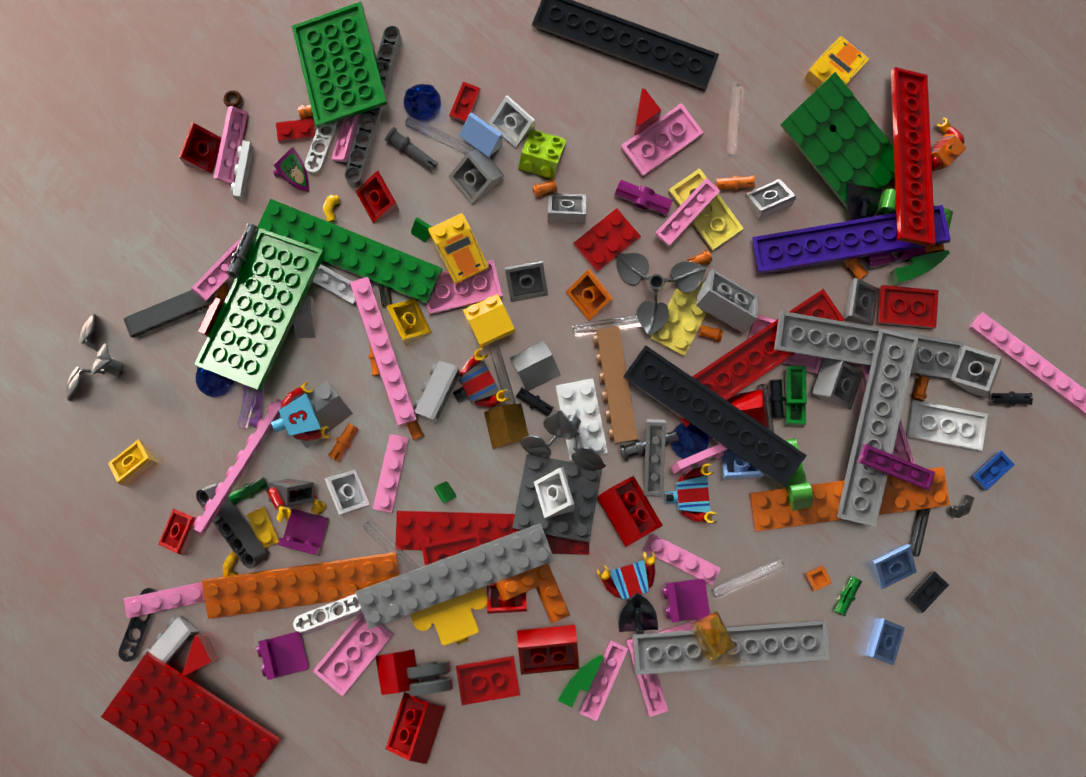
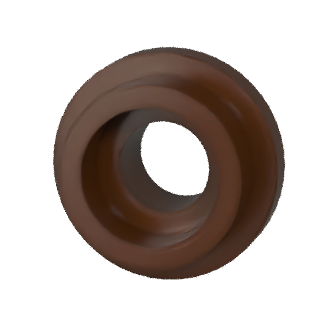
[223,90,243,108]

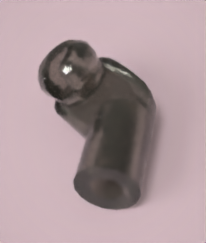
[949,495,975,518]

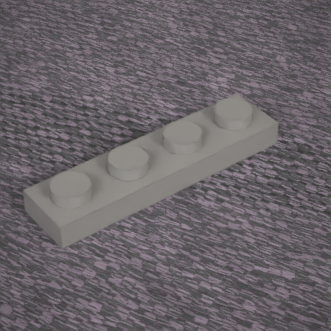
[644,419,666,496]

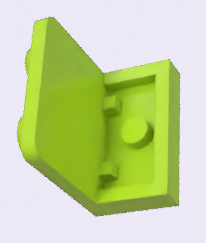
[518,130,566,179]

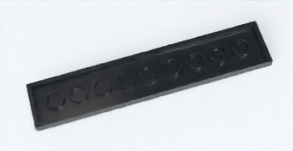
[532,0,719,90]
[623,345,807,488]

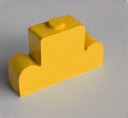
[410,587,488,646]

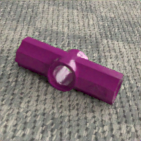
[614,179,673,216]
[866,247,926,268]

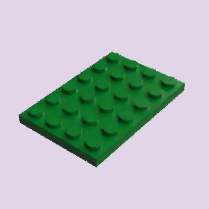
[292,1,388,128]

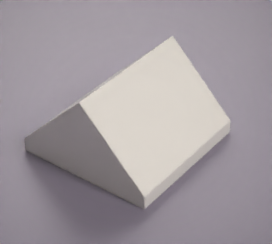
[488,95,535,148]
[534,467,574,518]
[325,469,370,517]

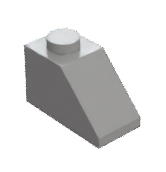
[293,296,315,338]

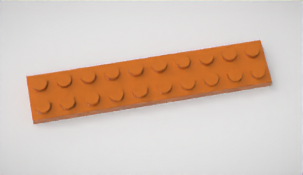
[750,467,950,531]
[202,552,400,619]

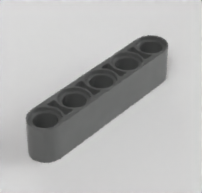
[123,290,216,338]
[196,483,267,569]

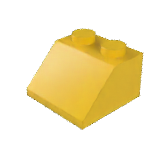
[463,294,516,347]

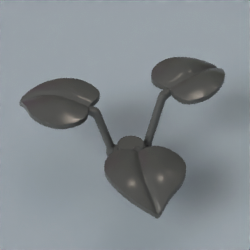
[617,253,706,334]
[66,313,122,401]
[520,409,606,470]

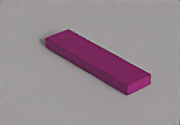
[857,444,935,490]

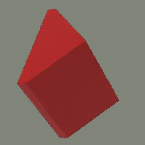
[634,89,661,136]
[179,123,222,173]
[355,171,399,223]
[727,389,769,428]
[158,509,197,555]
[487,583,527,614]
[182,635,219,675]
[376,649,419,695]

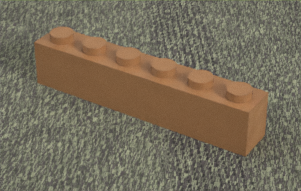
[593,326,638,445]

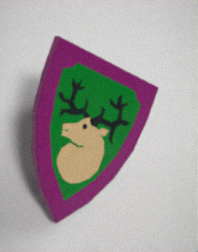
[273,147,309,192]

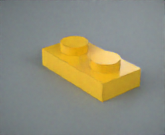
[247,506,279,549]

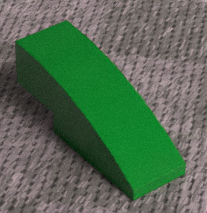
[891,250,950,286]
[784,366,807,428]
[558,654,604,707]

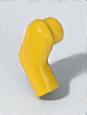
[323,195,340,223]
[223,551,238,576]

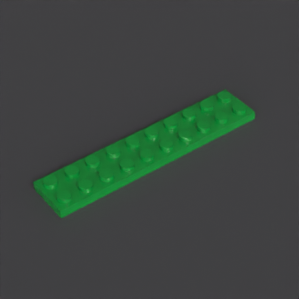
[256,199,443,304]

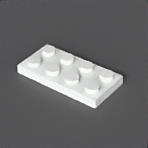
[555,378,608,461]

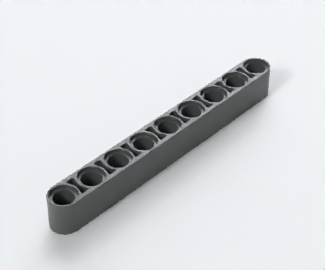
[345,26,402,188]

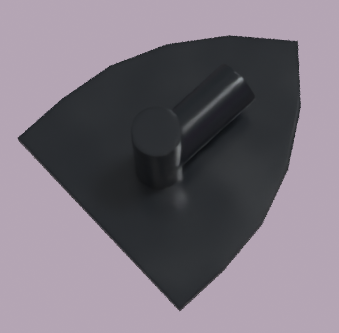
[846,183,883,220]
[619,593,658,634]

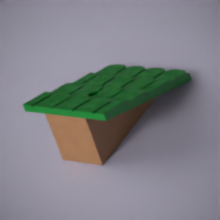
[780,72,895,208]

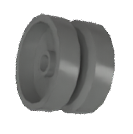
[407,661,453,696]

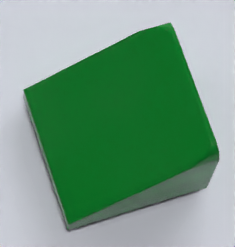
[411,218,432,243]
[434,481,457,504]

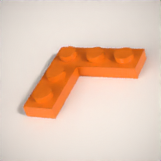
[496,563,570,624]

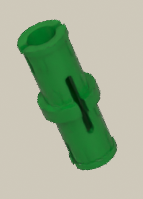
[229,477,268,505]
[834,576,862,617]

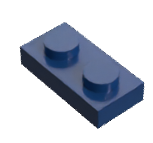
[972,450,1015,491]

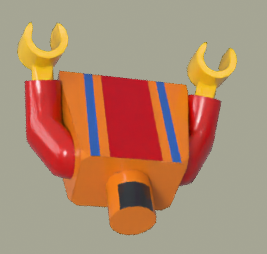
[931,118,966,172]

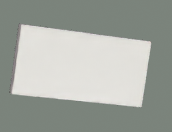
[906,400,989,452]

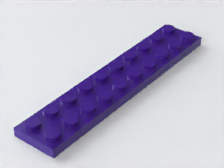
[752,205,951,274]

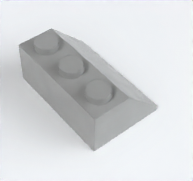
[696,269,759,333]
[413,361,461,424]
[300,381,353,448]
[141,616,200,666]

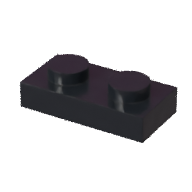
[907,571,949,613]

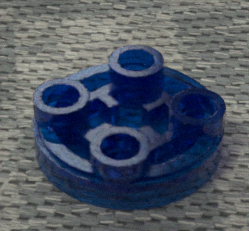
[404,84,441,122]
[195,367,235,398]
[670,423,709,459]

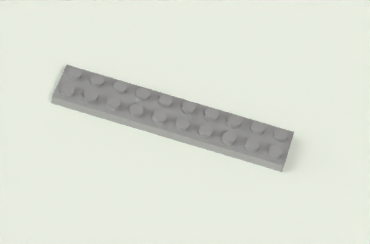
[774,311,965,379]
[836,328,919,527]
[356,523,555,629]
[632,620,830,675]

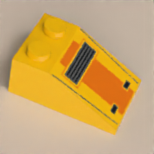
[805,36,869,88]
[428,213,489,284]

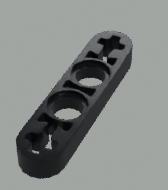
[118,588,157,662]

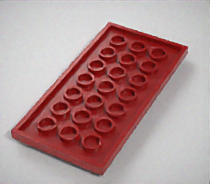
[101,651,280,777]

